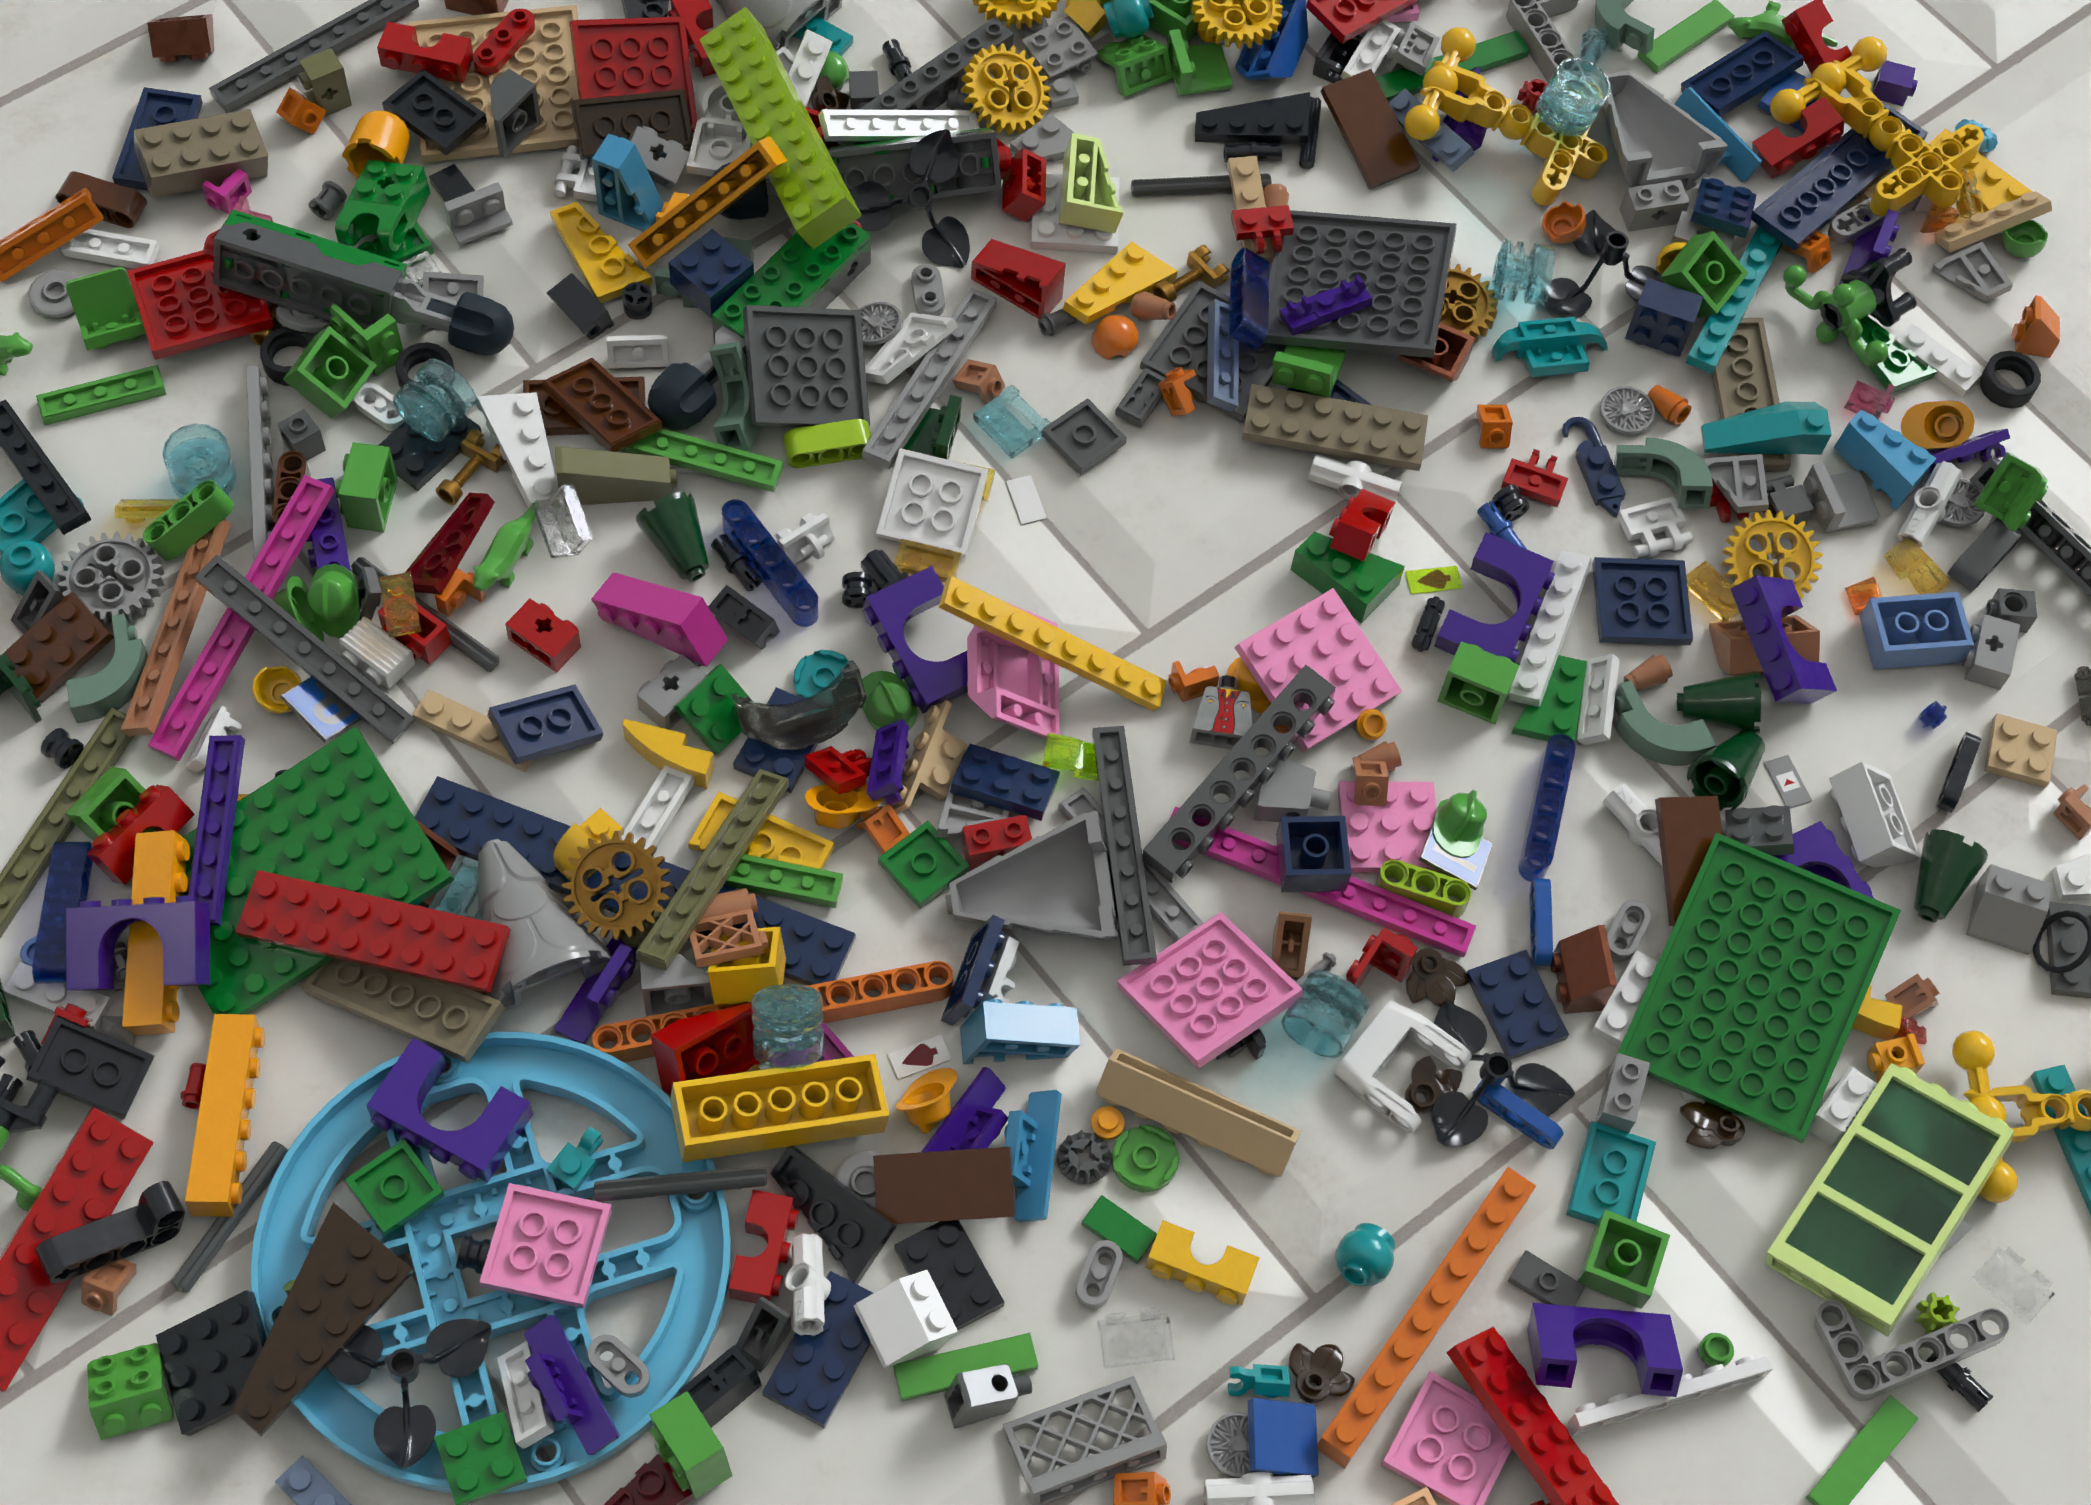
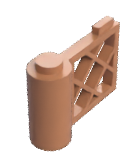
[689,888,769,968]

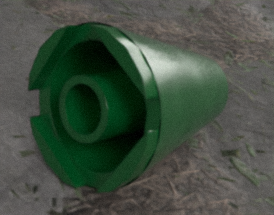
[636,492,709,582]
[1677,671,1761,734]
[1687,730,1765,811]
[1914,829,1988,922]

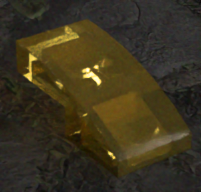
[1883,538,1951,594]

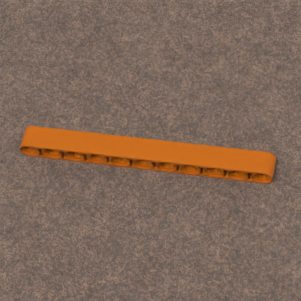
[592,961,953,1063]

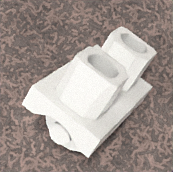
[775,513,835,567]

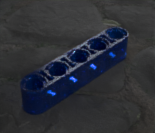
[1229,247,1270,350]
[722,499,819,627]
[1518,734,1576,882]
[32,842,93,984]

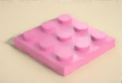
[1338,781,1440,873]
[479,1183,612,1308]
[1381,1371,1512,1505]

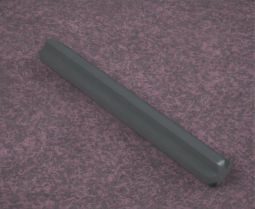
[1131,173,1272,197]
[171,1141,288,1293]
[594,1166,767,1202]

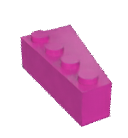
[591,572,728,667]

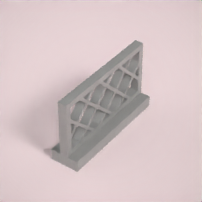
[1003,1376,1167,1505]

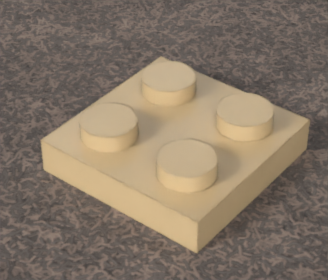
[1984,713,2058,788]

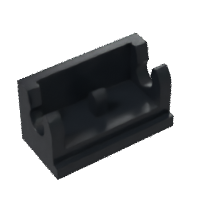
[1312,32,1363,83]
[546,273,614,340]
[708,584,780,649]
[679,1345,762,1428]

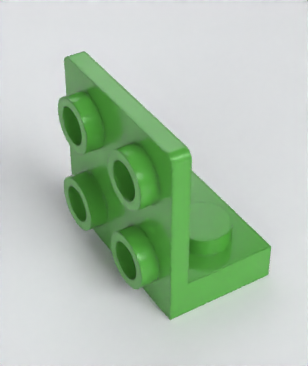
[1167,29,1233,96]
[1096,34,1173,97]

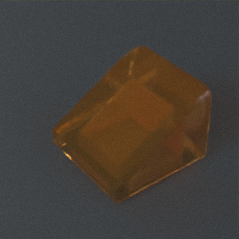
[1920,203,1961,233]
[1845,576,1883,615]

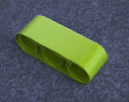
[783,419,871,468]
[1375,860,1471,918]

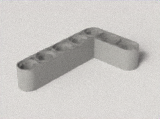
[1506,0,1588,106]
[1814,1300,2010,1401]

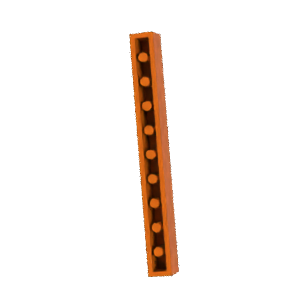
[1317,1167,1536,1469]

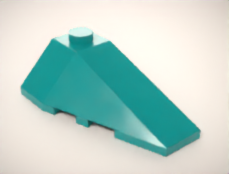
[1701,401,1832,455]

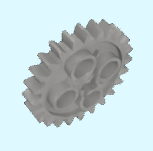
[57,531,164,627]

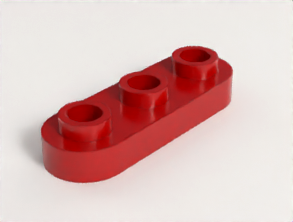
[473,8,535,75]

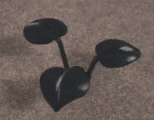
[850,129,970,268]
[1543,209,1666,317]
[1431,1000,1575,1147]
[326,1319,492,1468]

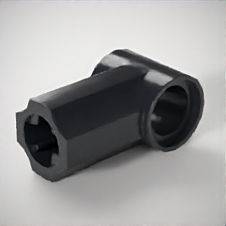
[861,549,909,592]

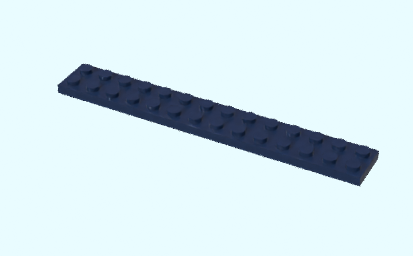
[415,776,856,986]

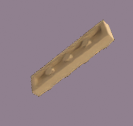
[1227,156,1274,266]
[1934,191,2052,252]
[412,690,533,772]

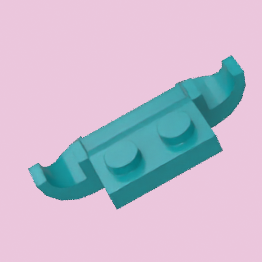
[1491,316,1608,377]

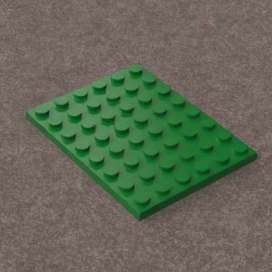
[183,726,455,1014]
[1618,832,1901,1143]

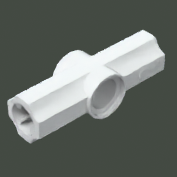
[1308,454,1402,502]
[1898,461,1962,549]
[1603,783,1663,867]
[785,1233,831,1336]
[1204,1472,1314,1505]

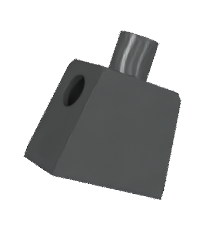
[944,1364,1032,1429]

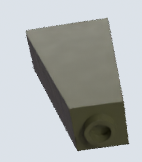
[555,447,677,506]

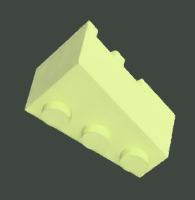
[1059,133,1124,234]

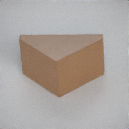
[1271,911,1312,978]

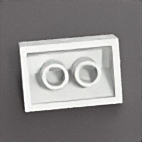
[1829,762,1921,868]

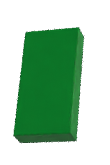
[1081,1195,1157,1264]

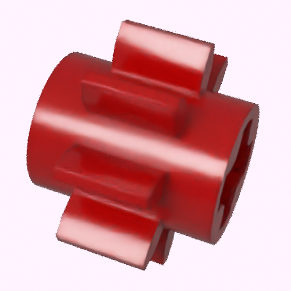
[1517,79,1554,114]

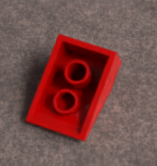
[651,1002,767,1096]

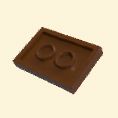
[4,591,114,702]

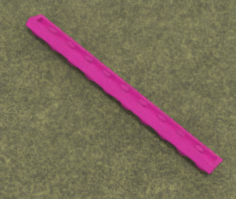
[148,475,335,761]
[1169,806,1476,958]

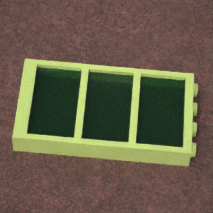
[1765,1063,2014,1337]

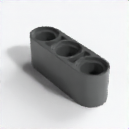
[1947,518,2023,592]

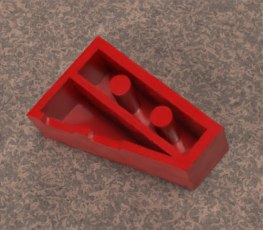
[971,239,1066,319]

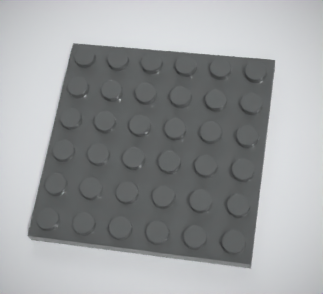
[1256,210,1457,358]

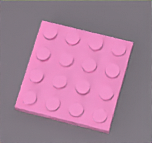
[1234,588,1402,752]
[1117,912,1304,1069]

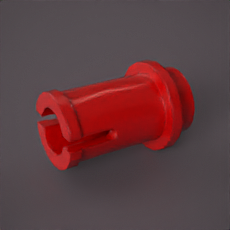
[180,1063,206,1109]

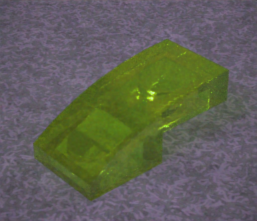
[1043,733,1098,781]

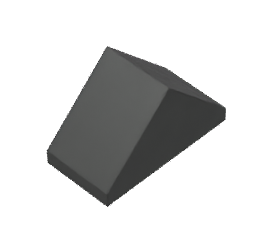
[11,570,64,634]
[735,1296,792,1373]

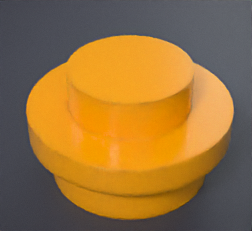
[1356,709,1387,740]
[1091,1106,1125,1140]

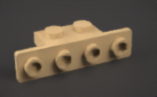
[891,700,967,814]

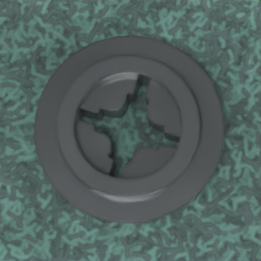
[1057,1130,1112,1184]

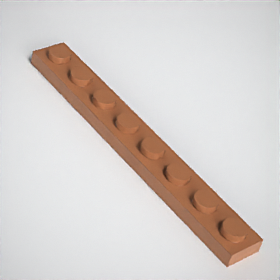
[121,519,231,737]

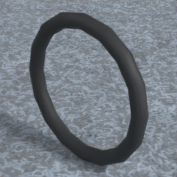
[2033,910,2091,974]

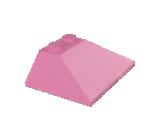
[967,601,1060,742]

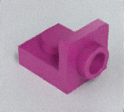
[202,168,252,215]

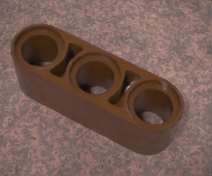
[56,171,147,228]
[272,450,311,525]

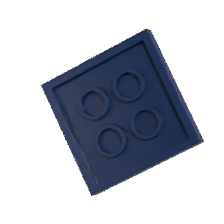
[1592,557,1693,645]

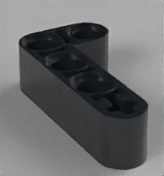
[35,1181,185,1283]

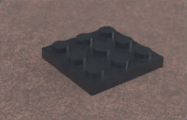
[156,1290,267,1436]

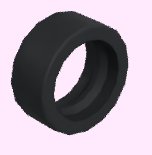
[260,327,314,386]
[396,342,456,402]
[1980,350,2041,408]

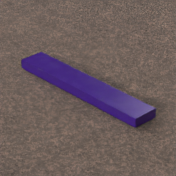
[188,735,245,926]

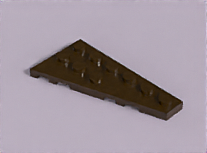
[232,1202,413,1437]

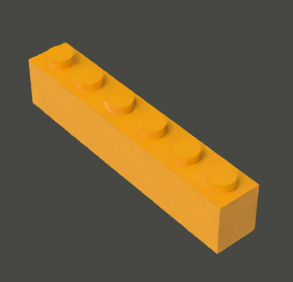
[627,136,788,269]
[122,830,190,1036]
[185,1014,265,1217]

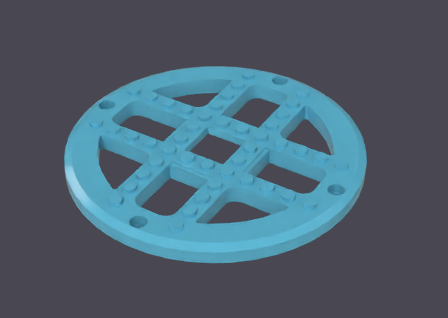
[251,1032,731,1494]

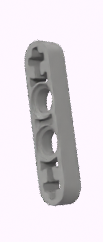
[1828,196,1919,244]

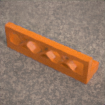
[0,188,104,282]

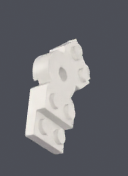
[687,46,816,177]

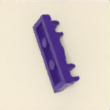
[1279,275,1372,335]
[1929,429,2010,475]
[866,719,910,806]

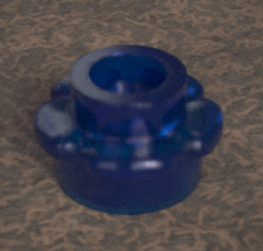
[1918,701,1947,729]

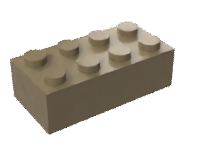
[134,109,268,198]

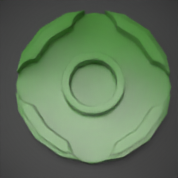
[1111,1125,1180,1193]

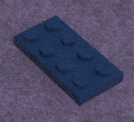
[1681,31,1804,117]
[112,87,203,190]
[762,1271,873,1428]

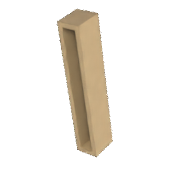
[1095,1048,1301,1177]

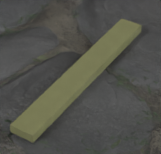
[0,708,134,938]
[636,769,789,971]

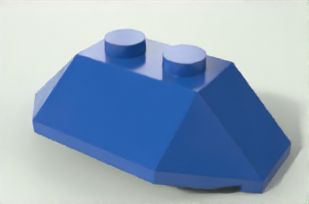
[1235,0,1309,81]

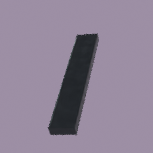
[0,399,91,535]

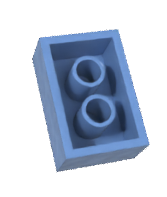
[1859,592,1974,669]

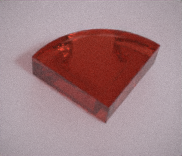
[1893,1017,1927,1044]

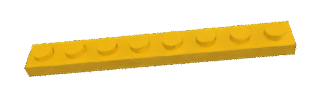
[938,576,1166,711]

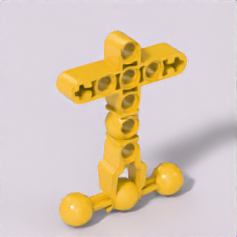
[1404,27,1608,206]
[1770,36,1984,216]
[1952,1030,2091,1203]

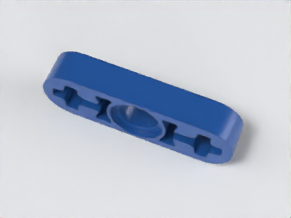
[1529,878,1553,967]
[1473,1080,1564,1149]

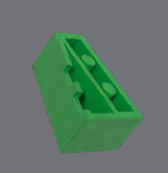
[1290,531,1405,624]

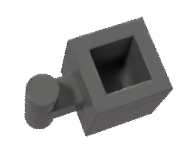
[1763,475,1814,525]

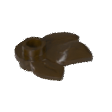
[811,76,850,112]
[1406,948,1469,1008]
[1405,1056,1462,1114]
[1679,1101,1745,1149]
[1289,1343,1355,1403]

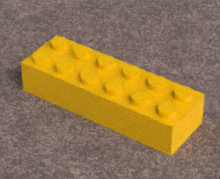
[670,1054,889,1163]

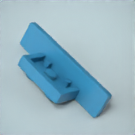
[1674,87,1762,182]
[1004,1090,1062,1222]

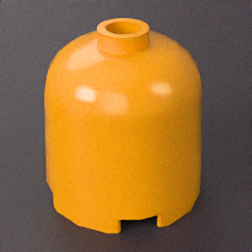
[342,110,411,179]

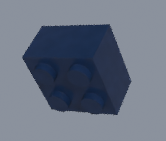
[669,229,754,319]
[1625,278,1703,357]
[1276,816,1352,892]

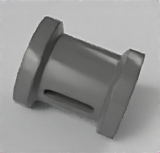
[308,181,347,220]

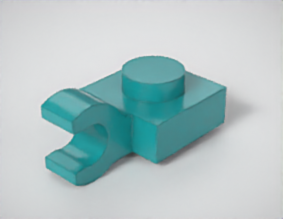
[546,1126,604,1193]
[1227,1364,1291,1398]

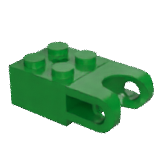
[335,160,431,251]

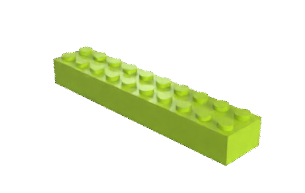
[699,6,862,249]

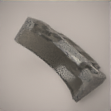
[730,660,867,749]

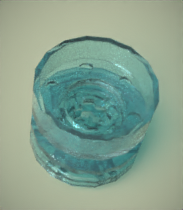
[1536,58,1611,136]
[1492,239,1555,306]
[393,359,477,441]
[162,424,237,499]
[1281,970,1369,1058]
[751,984,825,1068]

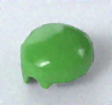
[818,51,849,90]
[2003,220,2048,259]

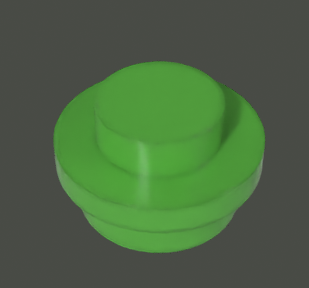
[1699,1333,1734,1367]

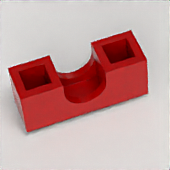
[668,0,716,77]
[1781,0,1852,74]
[377,21,473,83]
[1752,97,1844,179]
[1329,489,1396,561]
[86,784,195,885]
[728,1189,799,1304]

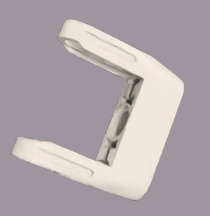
[1335,1000,1472,1133]

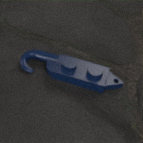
[1562,417,1626,518]

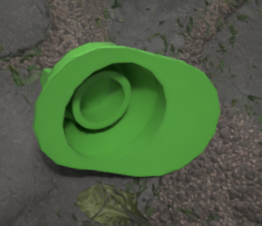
[307,564,360,638]
[273,576,324,642]
[857,671,918,731]
[1433,790,1487,858]

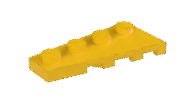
[1928,128,2033,213]
[550,201,652,303]
[1063,241,1178,325]
[688,791,834,869]

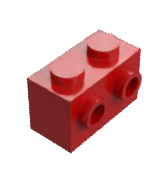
[378,591,451,665]

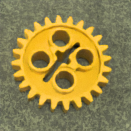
[973,0,1060,29]
[1191,0,1283,49]
[961,43,1051,135]
[1721,510,1823,600]

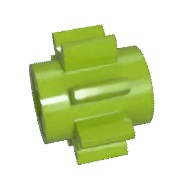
[1915,1292,1960,1335]

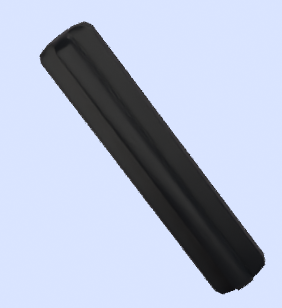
[1299,96,1322,169]

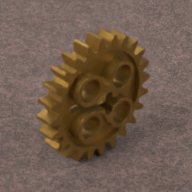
[1440,264,1498,343]
[562,831,672,940]

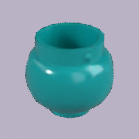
[1104,0,1154,39]
[0,540,55,595]
[1335,1223,1395,1286]

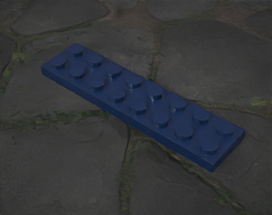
[1751,102,1928,251]

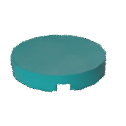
[793,650,856,709]

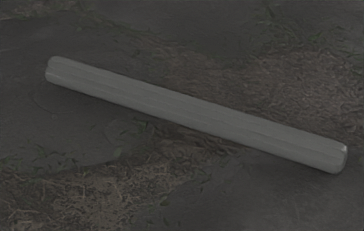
[351,557,500,672]

